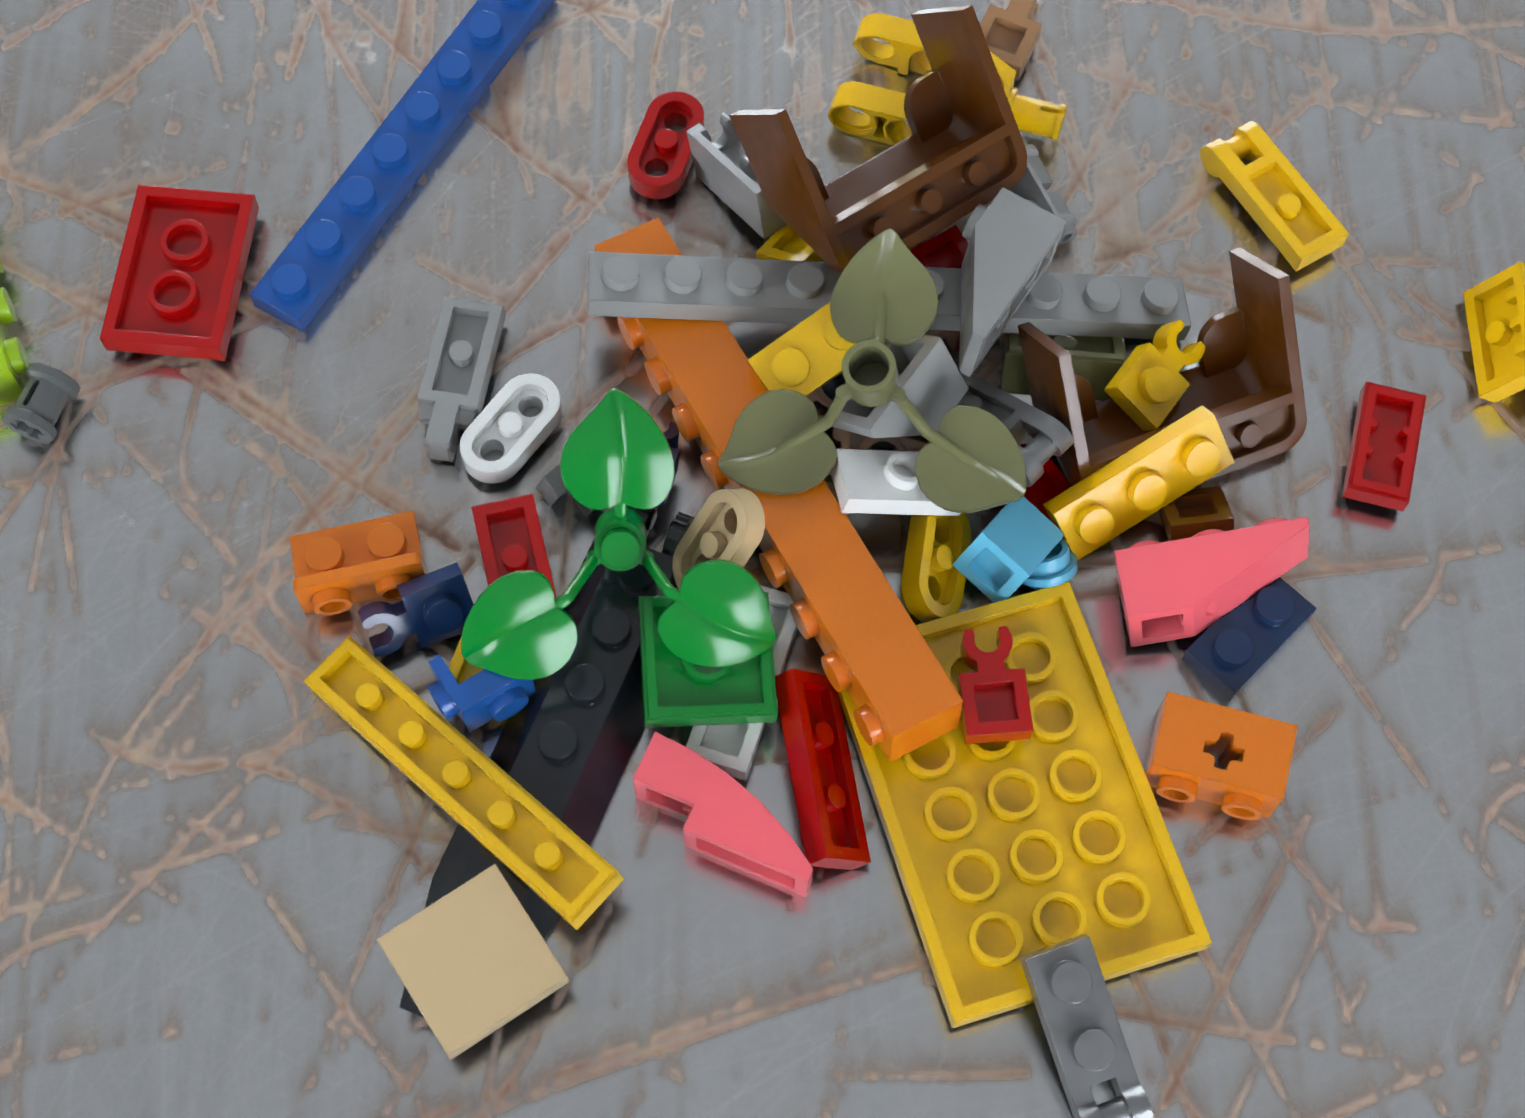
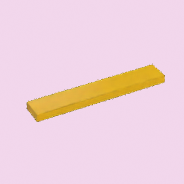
[303,635,624,930]

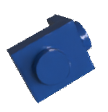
[427,655,536,733]

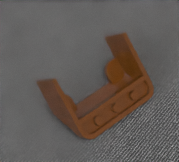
[729,5,1027,273]
[1018,247,1307,486]

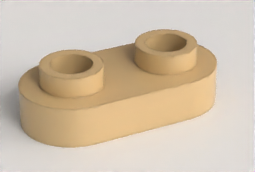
[672,488,765,590]

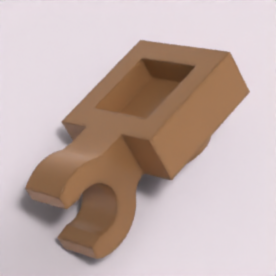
[980,0,1042,80]

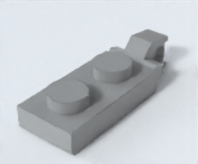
[417,297,506,462]

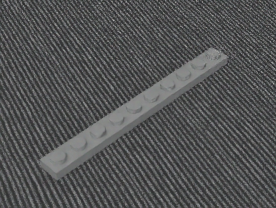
[587,251,1192,340]

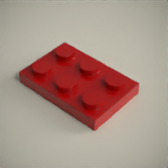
[100,184,259,361]

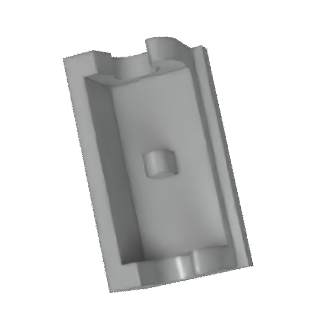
[686,113,787,239]

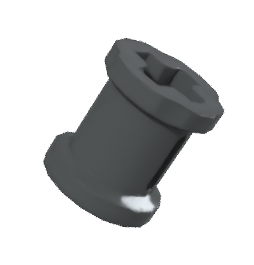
[1,362,80,444]

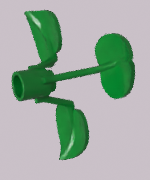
[461,388,776,680]

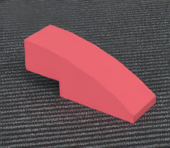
[633,732,813,897]

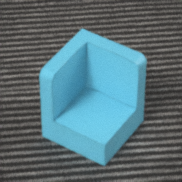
[952,496,1063,603]

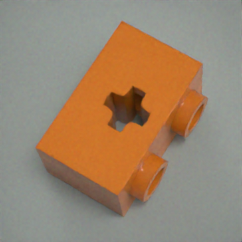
[1144,692,1298,820]

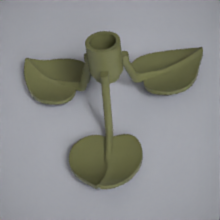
[718,229,1027,513]

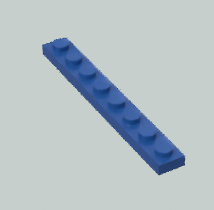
[249,0,555,332]

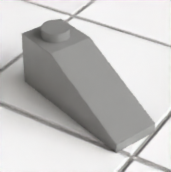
[959,187,1067,377]

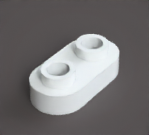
[460,373,562,483]

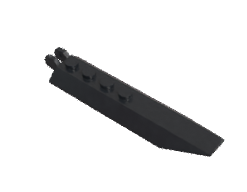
[399,507,694,1018]

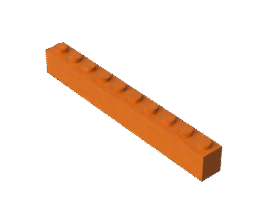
[594,217,963,762]

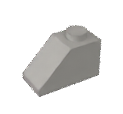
[824,334,969,438]

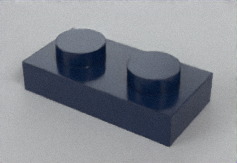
[1182,577,1317,701]

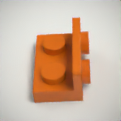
[289,511,427,615]

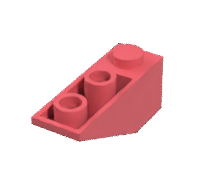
[1114,517,1310,647]

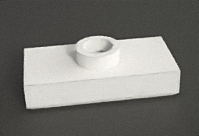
[831,449,961,516]

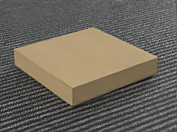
[376,864,569,1060]

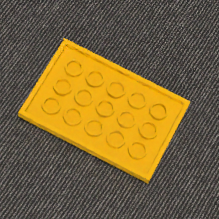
[838,581,1212,1028]

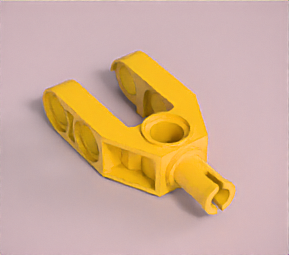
[828,13,1067,146]

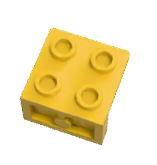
[1463,261,1525,403]

